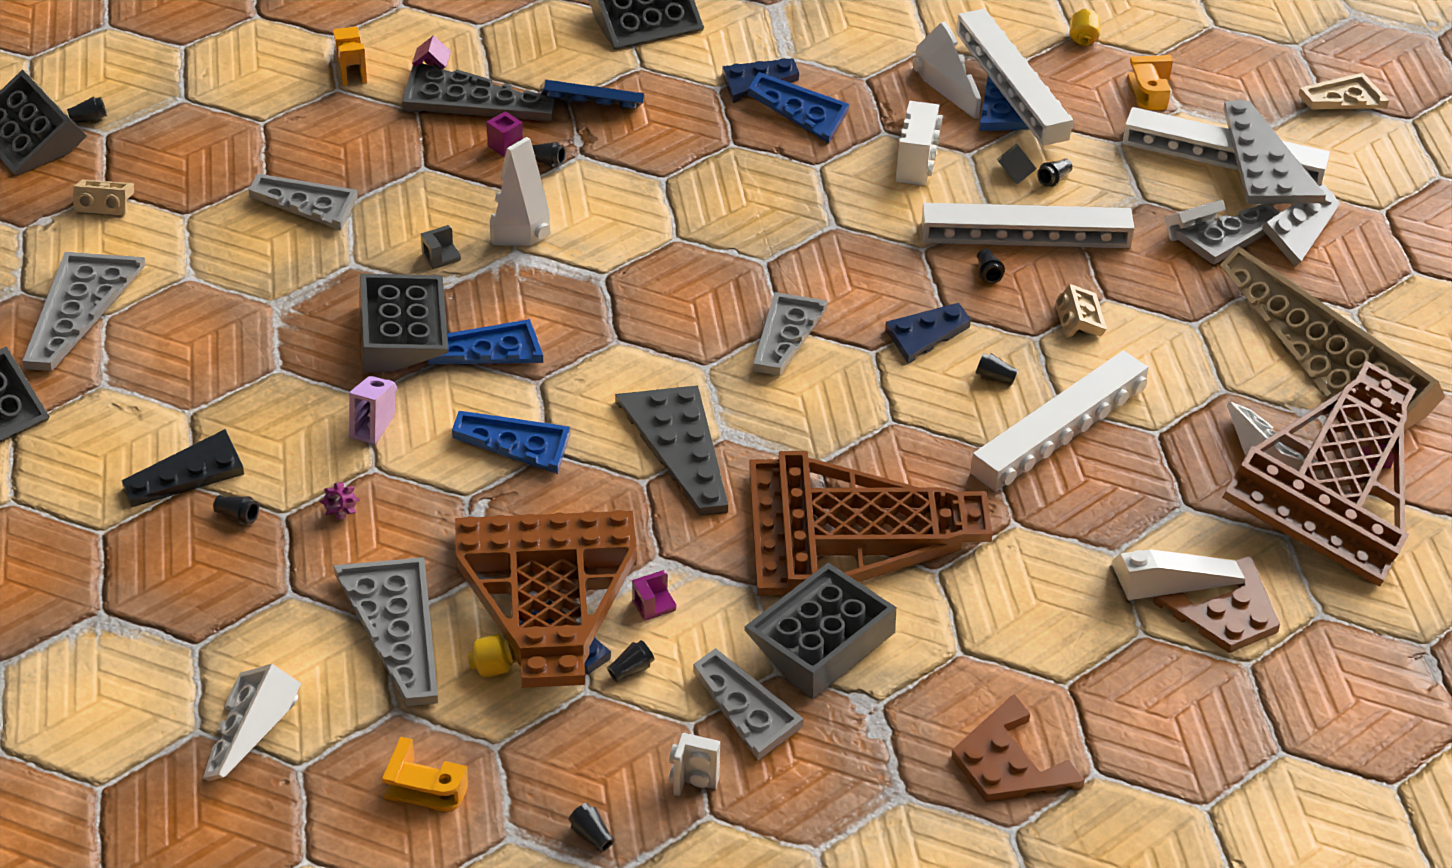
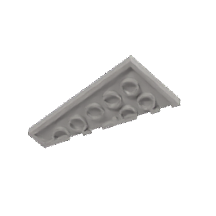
[1223,100,1326,204]
[23,252,146,371]

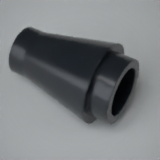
[67,96,107,123]
[532,142,566,167]
[1037,158,1073,187]
[977,249,1005,284]
[975,353,1018,385]
[213,495,259,525]
[607,640,655,682]
[568,803,615,853]

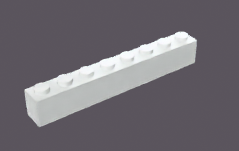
[956,8,1074,146]
[1122,107,1330,187]
[921,203,1134,248]
[970,350,1149,492]

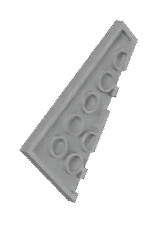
[333,557,438,706]

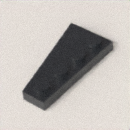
[121,429,244,508]

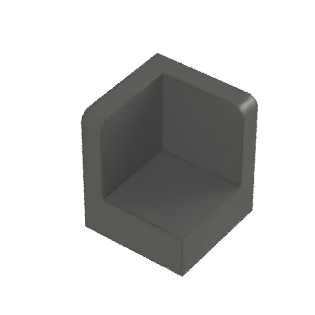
[997,143,1037,184]
[421,225,461,269]

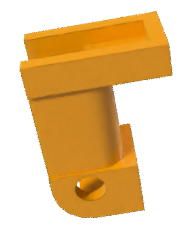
[333,26,367,86]
[1127,55,1173,111]
[382,737,468,812]

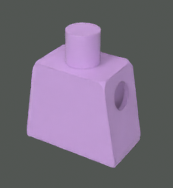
[349,376,397,445]

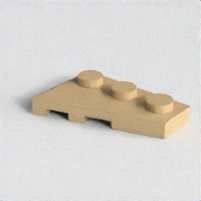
[1298,73,1389,109]

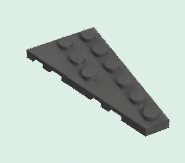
[402,62,555,121]
[615,385,728,516]

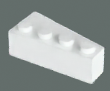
[895,101,943,186]

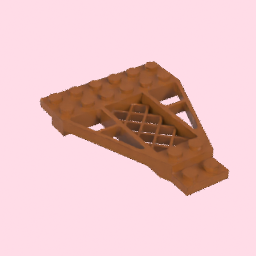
[1222,361,1416,587]
[749,451,993,596]
[455,510,637,688]

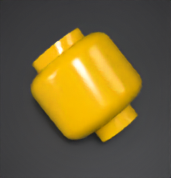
[1069,9,1101,46]
[468,634,516,678]

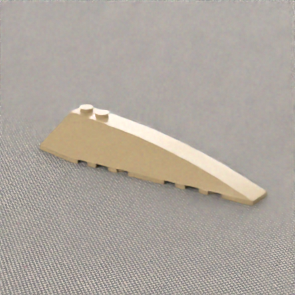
[1220,246,1445,437]

